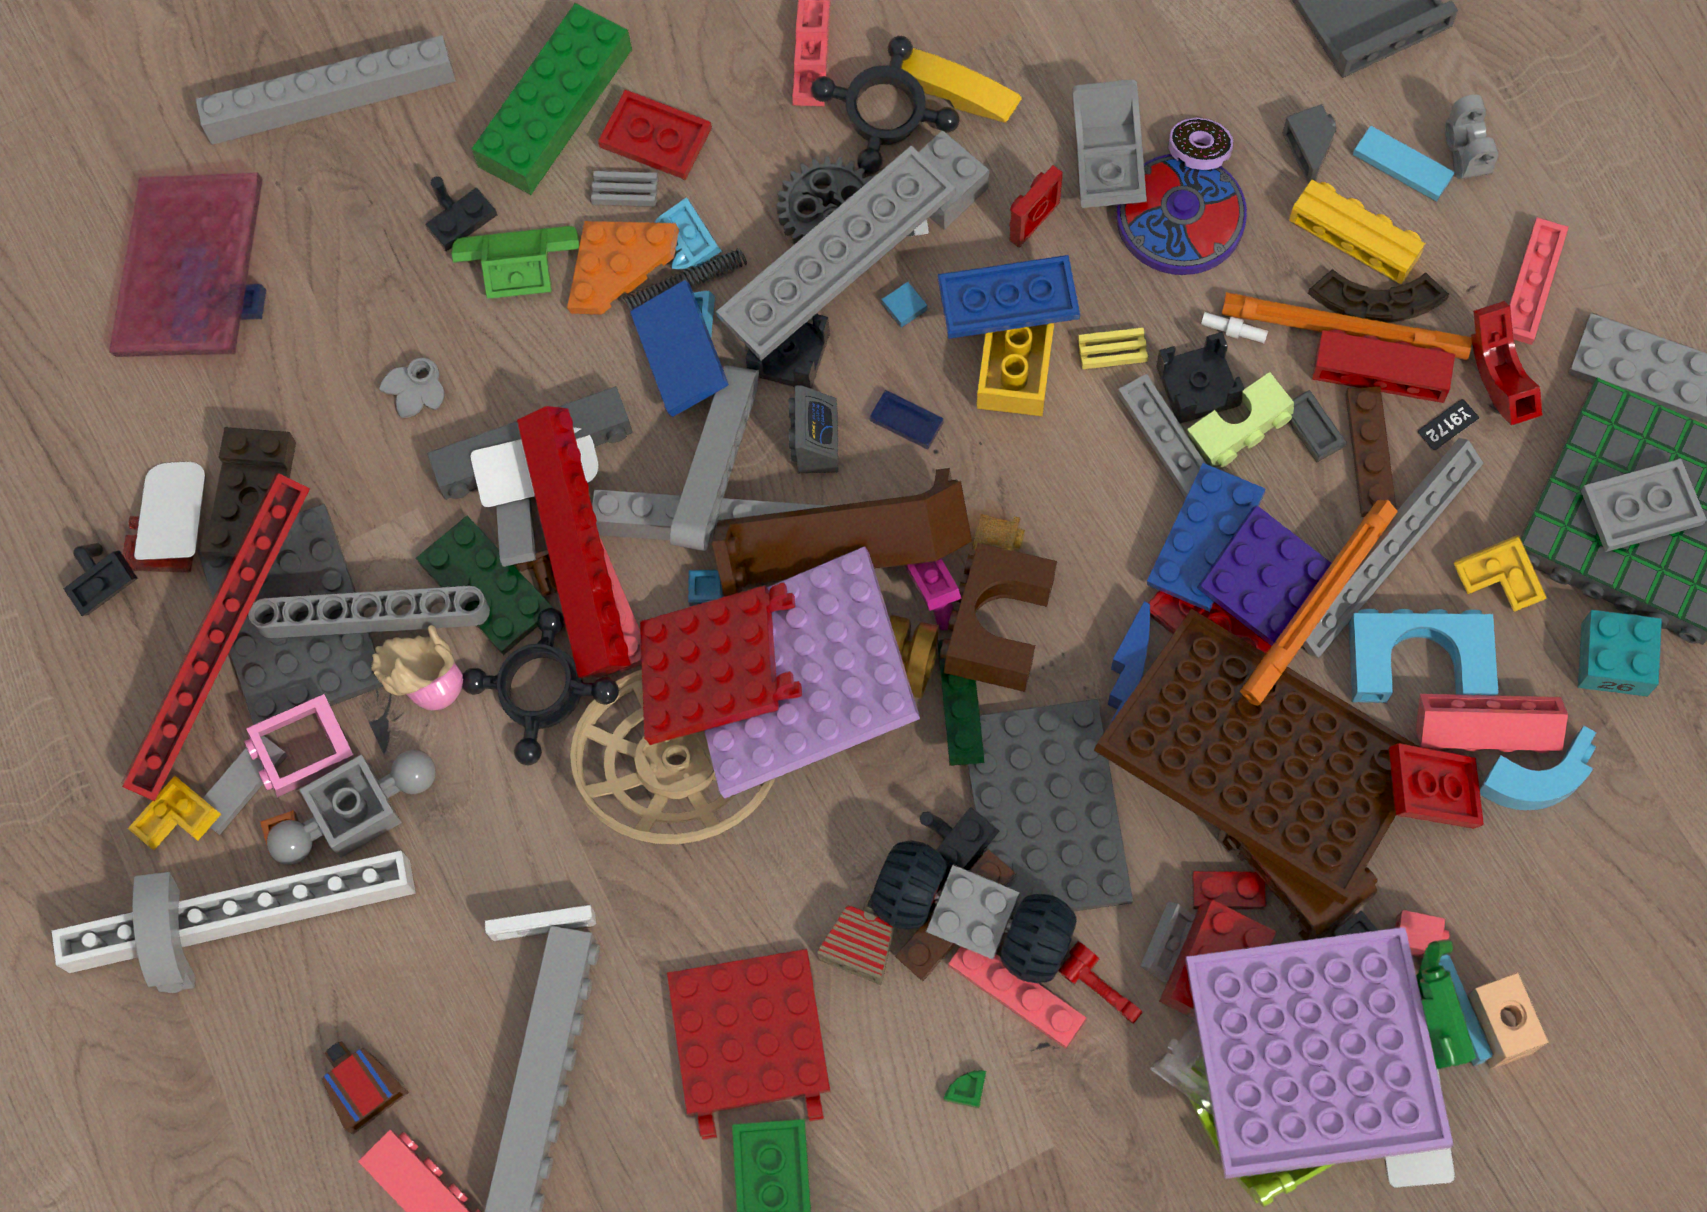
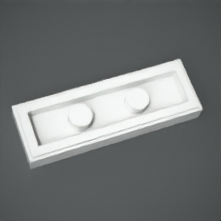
[485,905,596,941]

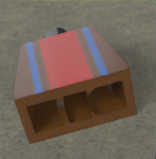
[322,1041,409,1135]

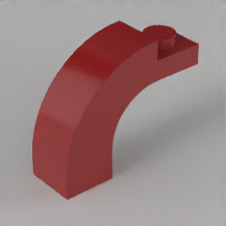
[1471,301,1543,426]

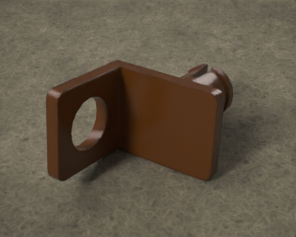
[516,549,558,596]

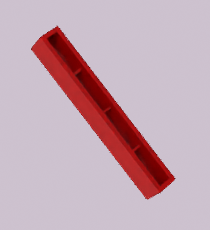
[517,406,631,678]

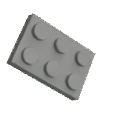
[1581,459,1707,552]

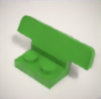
[452,226,579,299]

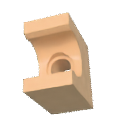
[1468,973,1548,1069]

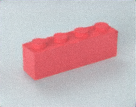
[1416,694,1568,753]
[358,1130,481,1212]

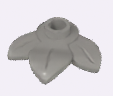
[379,358,444,418]

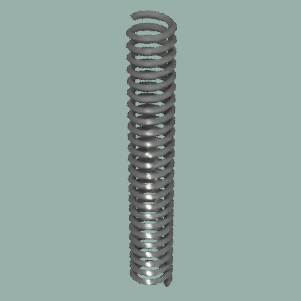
[623,248,747,311]

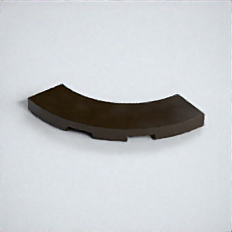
[1308,269,1449,322]

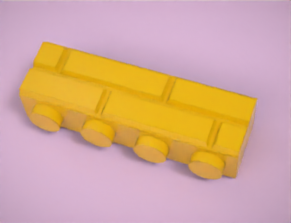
[1289,179,1426,285]

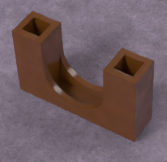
[940,543,1057,692]

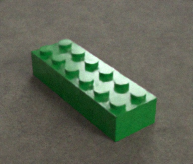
[472,3,632,195]

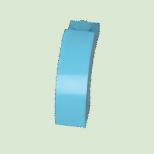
[1480,726,1597,810]

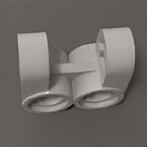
[1445,94,1498,179]

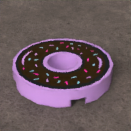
[1168,118,1233,170]

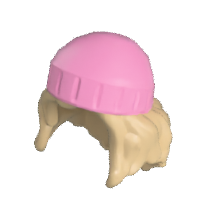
[371,625,463,711]

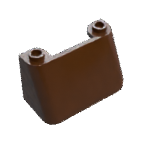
[1217,830,1378,941]

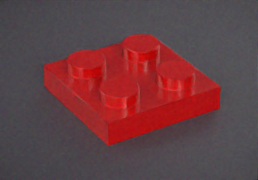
[1009,165,1063,248]

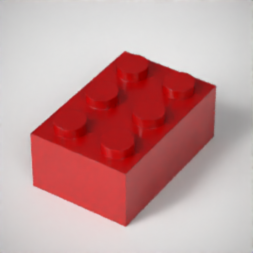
[1159,900,1277,1020]

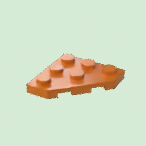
[567,221,679,315]

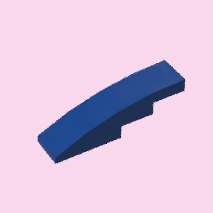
[1108,601,1150,727]

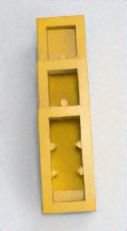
[901,48,1022,123]

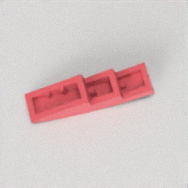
[792,0,831,106]

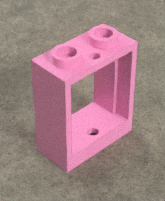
[244,694,354,797]

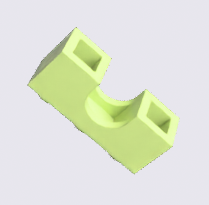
[1187,372,1294,467]

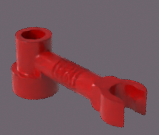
[1058,941,1143,1024]

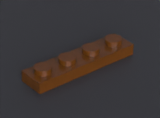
[1345,386,1397,517]
[895,849,1016,981]

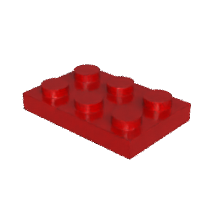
[598,90,712,180]
[1389,743,1484,829]

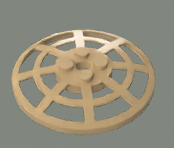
[570,669,775,844]

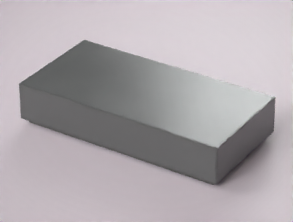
[1289,390,1347,462]

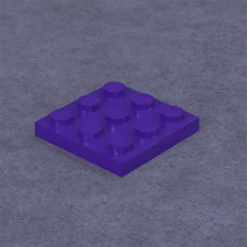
[1197,505,1332,646]

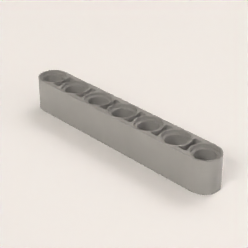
[670,365,759,551]
[248,586,490,638]

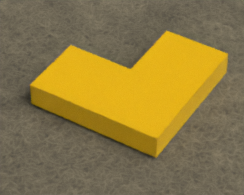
[1454,535,1547,612]
[128,776,221,850]

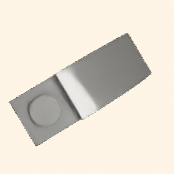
[133,872,195,993]

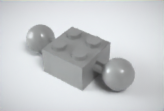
[267,750,436,865]

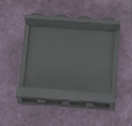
[1292,0,1458,78]

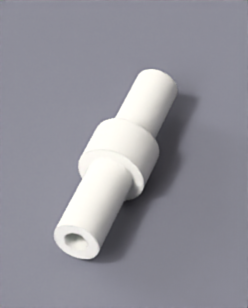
[1201,312,1268,343]

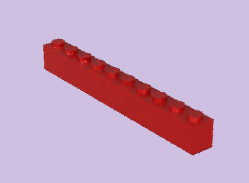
[122,473,310,801]

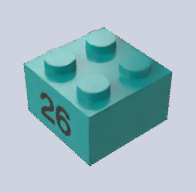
[1578,610,1662,697]

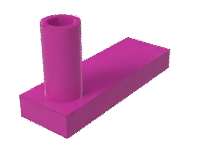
[904,559,961,630]

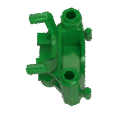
[1416,939,1476,1069]

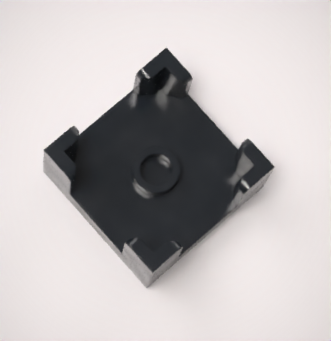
[745,314,830,389]
[1156,332,1245,424]

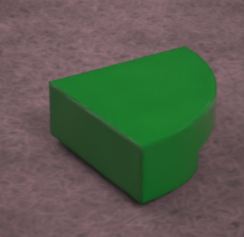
[944,1070,986,1108]

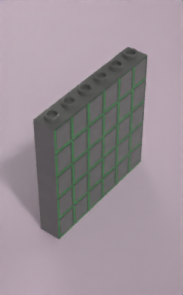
[1520,377,1707,645]

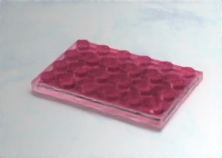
[109,172,263,357]

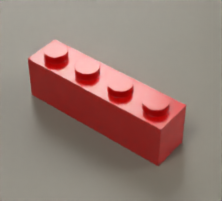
[1312,330,1455,403]

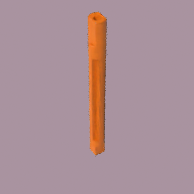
[1222,292,1472,360]
[1240,500,1398,706]

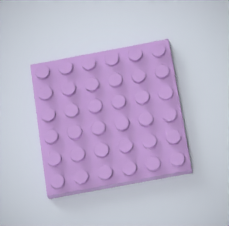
[704,547,920,798]
[1186,927,1453,1179]

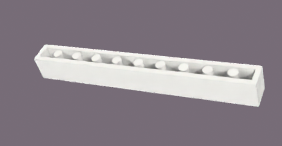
[52,850,416,973]

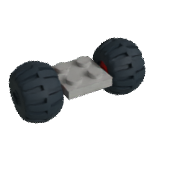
[871,841,1077,983]

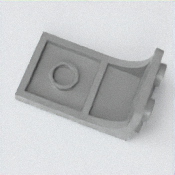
[1072,80,1147,208]

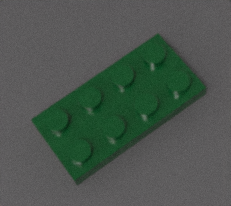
[416,515,553,656]

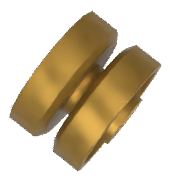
[889,614,939,699]

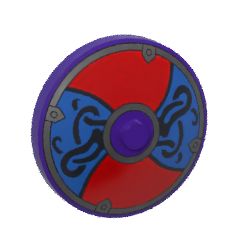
[1116,154,1247,275]

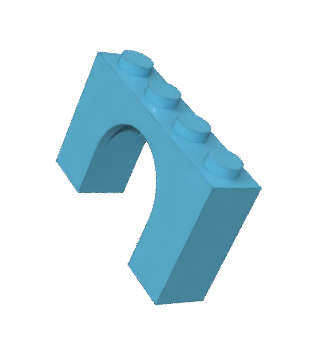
[1349,609,1498,703]

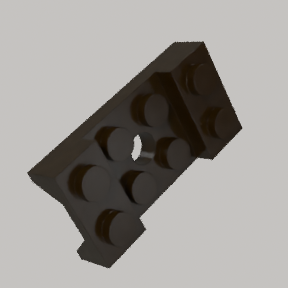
[200,427,296,566]

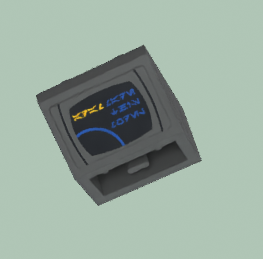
[789,385,838,473]

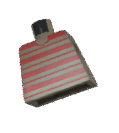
[817,893,894,985]

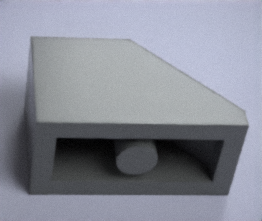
[1283,104,1337,184]

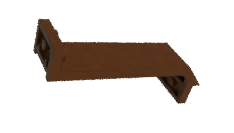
[711,468,972,597]

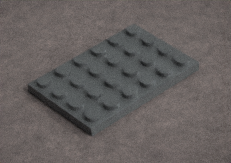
[197,504,383,725]
[968,699,1133,920]

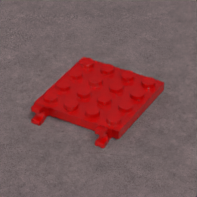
[640,582,802,745]
[667,949,831,1140]

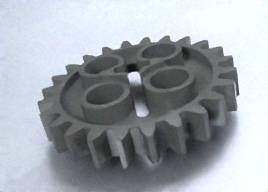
[777,156,873,244]

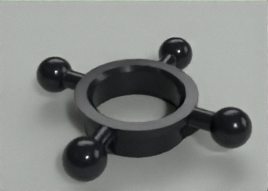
[811,36,960,174]
[462,608,619,765]

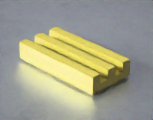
[1078,327,1148,370]

